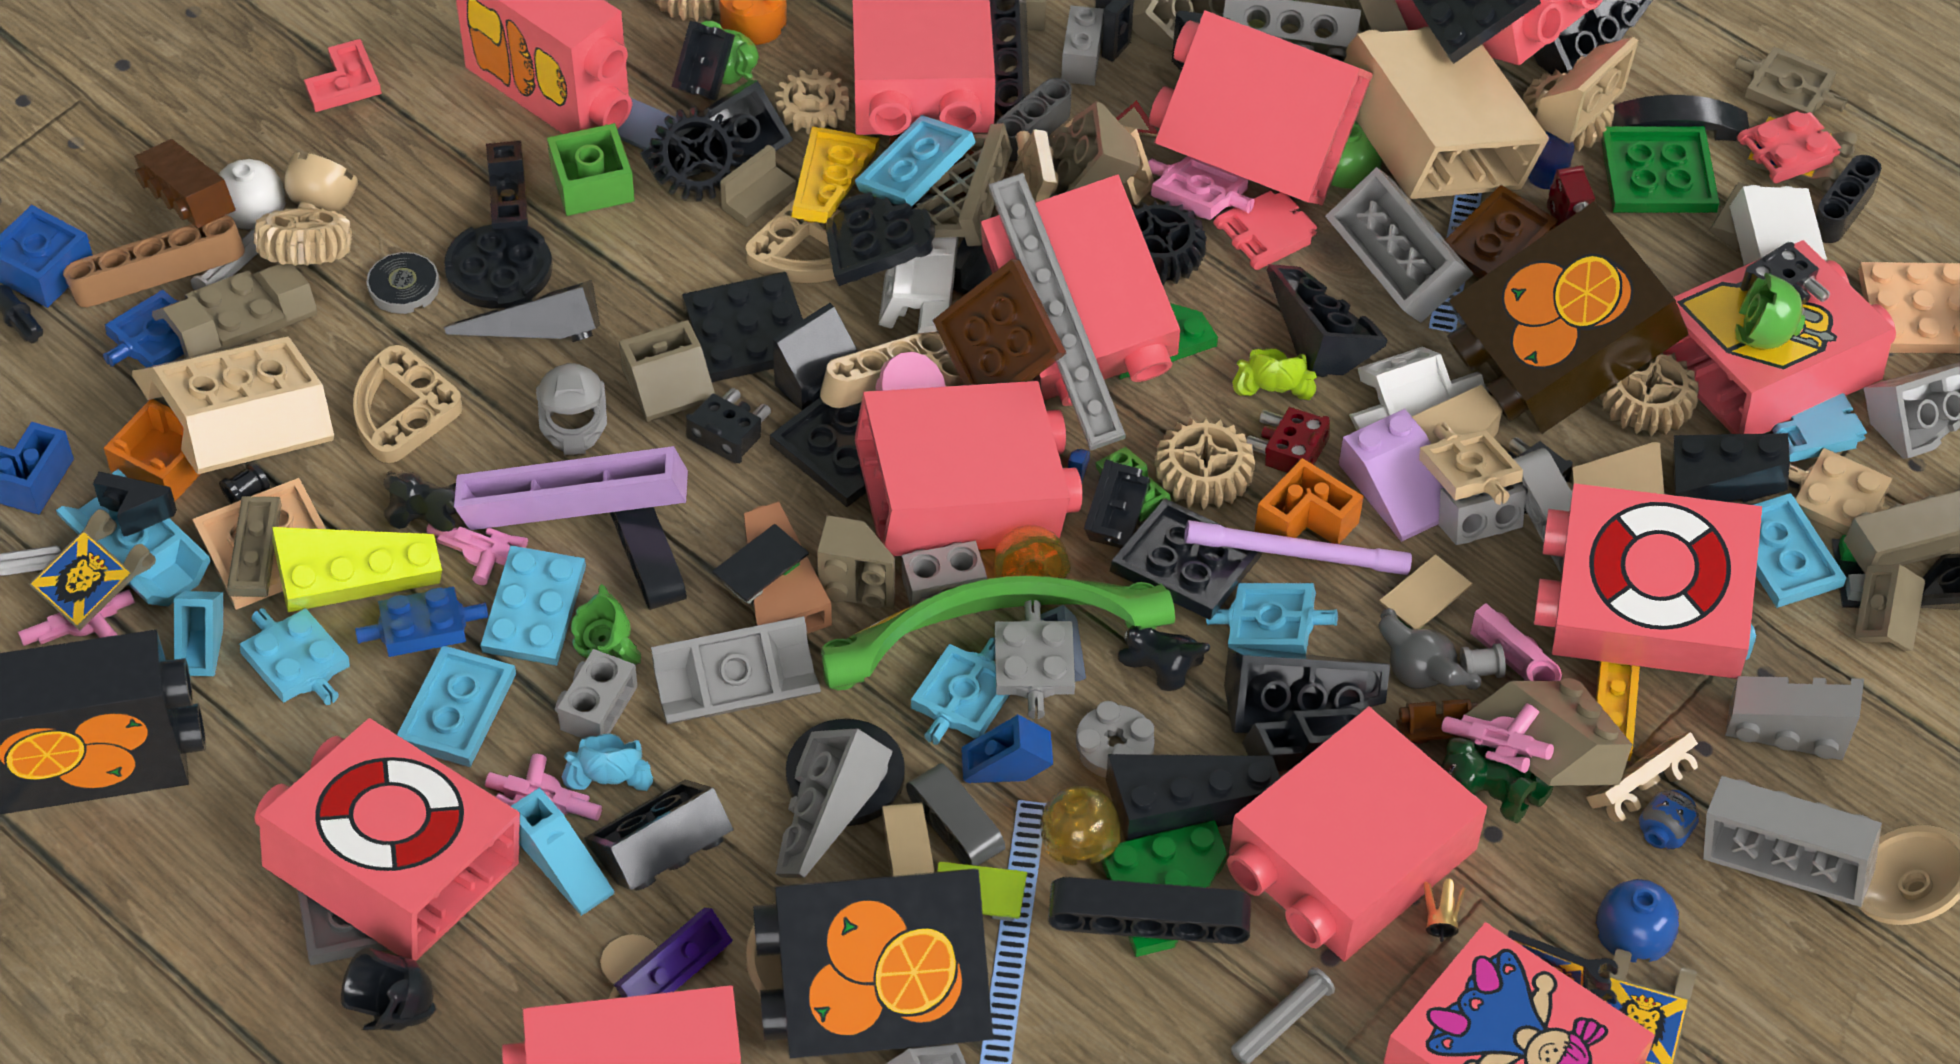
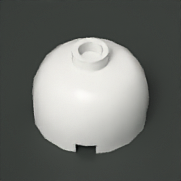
[219,159,286,229]

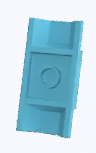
[56,469,210,607]

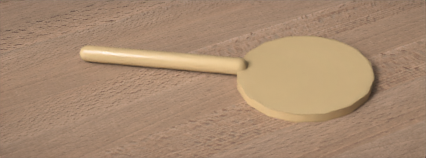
[600,934,657,999]

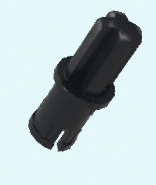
[0,285,43,344]

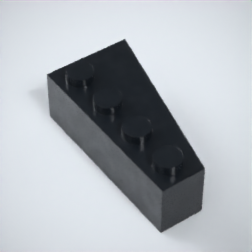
[1106,754,1280,841]

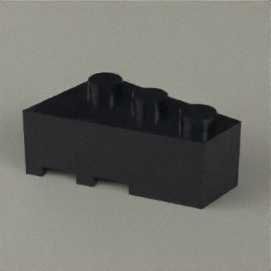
[1673,433,1790,502]

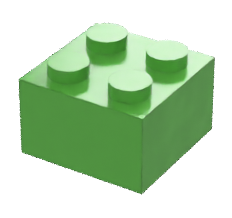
[547,123,635,216]

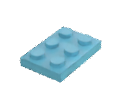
[855,115,976,207]
[1754,493,1846,608]
[480,545,586,666]
[397,646,516,767]

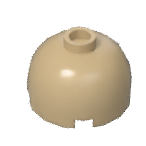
[284,152,358,212]

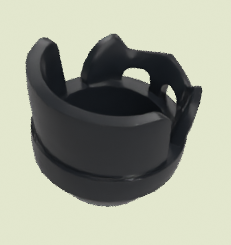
[341,948,436,1031]

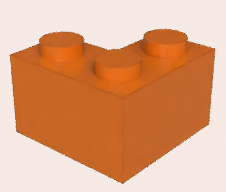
[1254,458,1364,544]

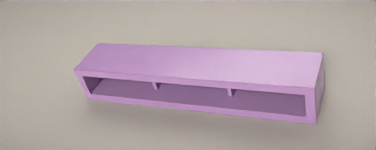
[454,446,688,530]

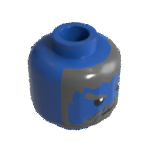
[1639,790,1699,849]

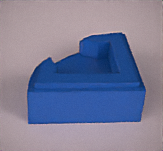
[1068,449,1090,484]

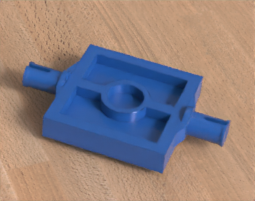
[103,290,184,367]
[355,586,489,657]

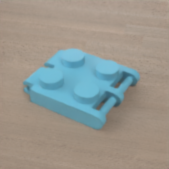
[1772,393,1867,462]

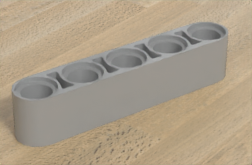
[1514,448,1572,573]

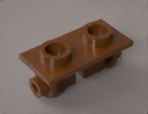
[1396,698,1479,744]

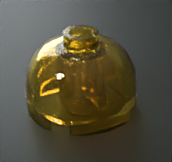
[993,525,1071,579]
[1040,786,1121,865]

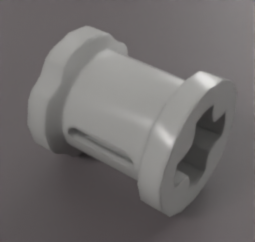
[1459,643,1506,678]

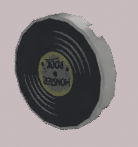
[367,252,440,314]

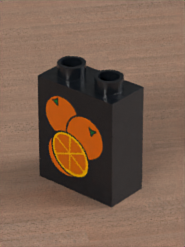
[0,629,206,815]
[753,869,994,1059]

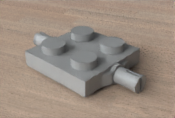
[994,600,1075,719]

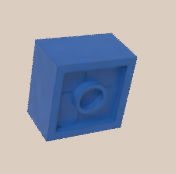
[0,205,93,308]

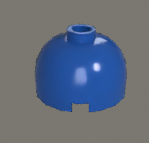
[1596,879,1679,963]

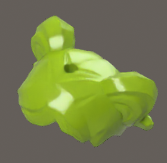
[1232,348,1317,400]

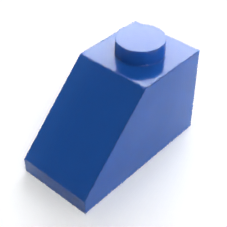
[961,714,1053,783]

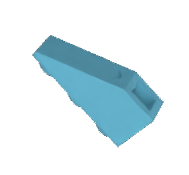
[511,787,614,916]

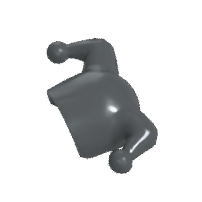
[1378,608,1482,690]

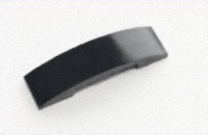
[1611,95,1749,141]
[486,140,528,229]

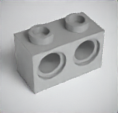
[1061,5,1104,86]
[1439,483,1526,545]
[902,541,987,607]
[555,649,638,739]

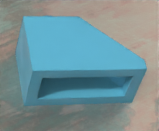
[174,591,223,676]

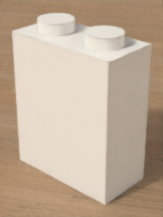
[1730,185,1827,266]

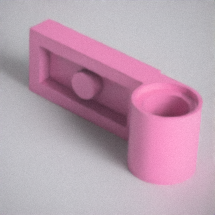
[1470,603,1562,681]

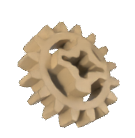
[775,69,849,134]

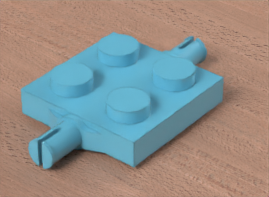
[1206,583,1338,654]
[239,608,350,705]
[911,638,1009,745]

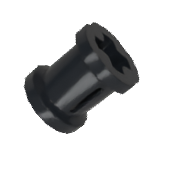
[219,461,270,504]

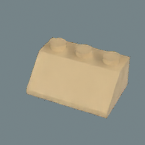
[1535,37,1639,143]

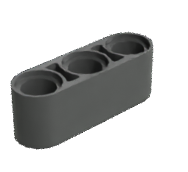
[996,78,1072,161]
[906,763,1006,866]

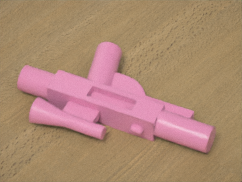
[427,523,528,585]
[18,589,135,646]
[1442,703,1554,773]
[485,754,602,821]

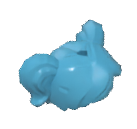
[561,734,653,791]

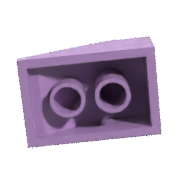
[1339,409,1444,542]

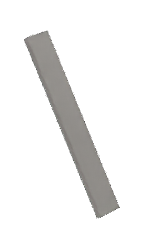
[989,173,1126,451]

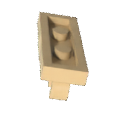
[1586,732,1698,823]

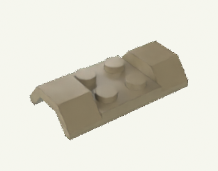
[152,263,317,358]

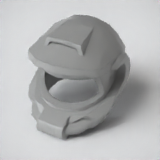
[536,363,607,455]

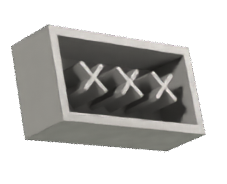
[1325,167,1473,323]
[1703,776,1882,907]

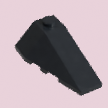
[640,80,793,183]

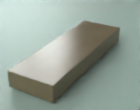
[227,496,282,597]

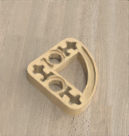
[746,200,840,283]
[353,345,463,463]

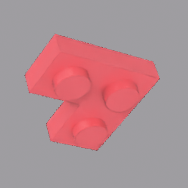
[304,39,382,112]

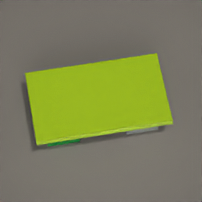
[937,861,1027,921]

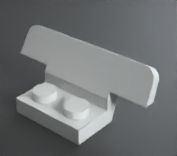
[878,237,958,333]
[1349,347,1486,430]

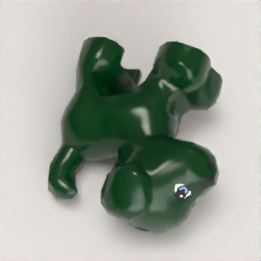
[1441,738,1554,823]

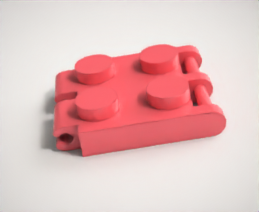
[1737,111,1841,183]
[1213,191,1318,270]

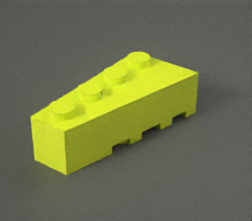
[272,527,442,613]

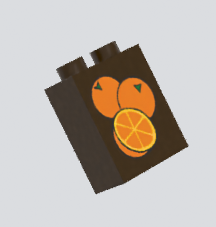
[1447,201,1689,434]

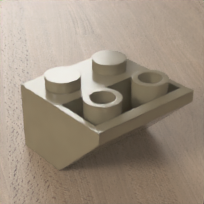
[619,320,715,422]
[817,516,895,609]

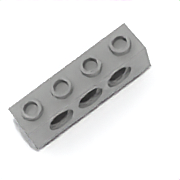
[1223,0,1361,62]

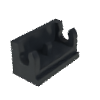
[671,20,735,101]
[1084,459,1150,548]

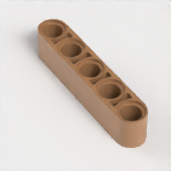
[63,215,245,307]

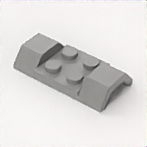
[651,616,821,724]

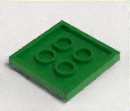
[1601,127,1720,213]

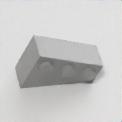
[1725,676,1864,761]

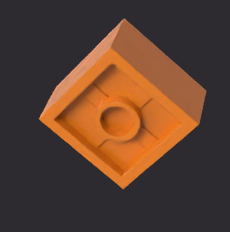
[104,399,201,501]

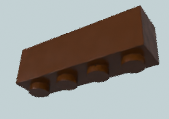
[134,139,236,228]

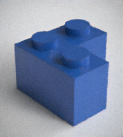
[0,422,74,515]

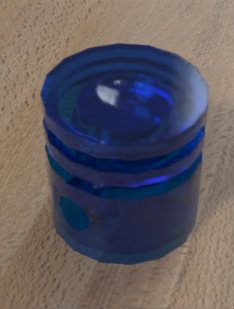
[1528,131,1575,190]

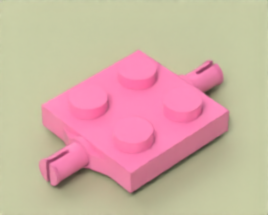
[1148,156,1255,220]

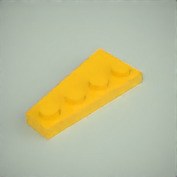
[791,126,880,223]

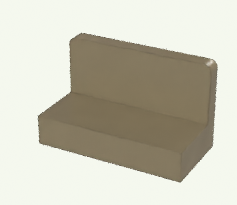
[720,145,796,227]
[1854,564,1925,651]

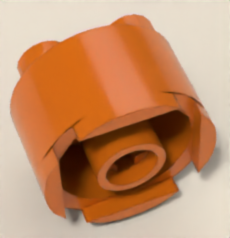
[719,0,787,45]

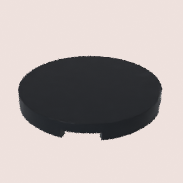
[444,224,553,309]
[786,719,905,826]

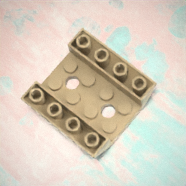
[132,336,334,475]

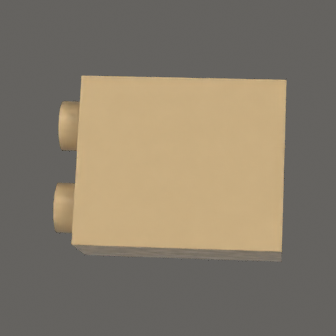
[1344,27,1549,199]

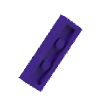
[613,907,733,998]

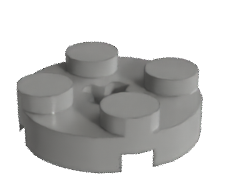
[1076,701,1155,778]

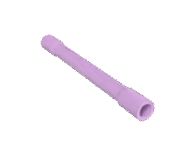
[1184,520,1412,575]

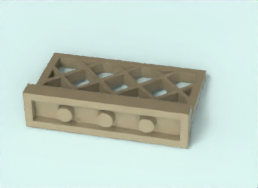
[911,123,1012,246]

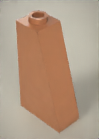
[744,502,832,634]

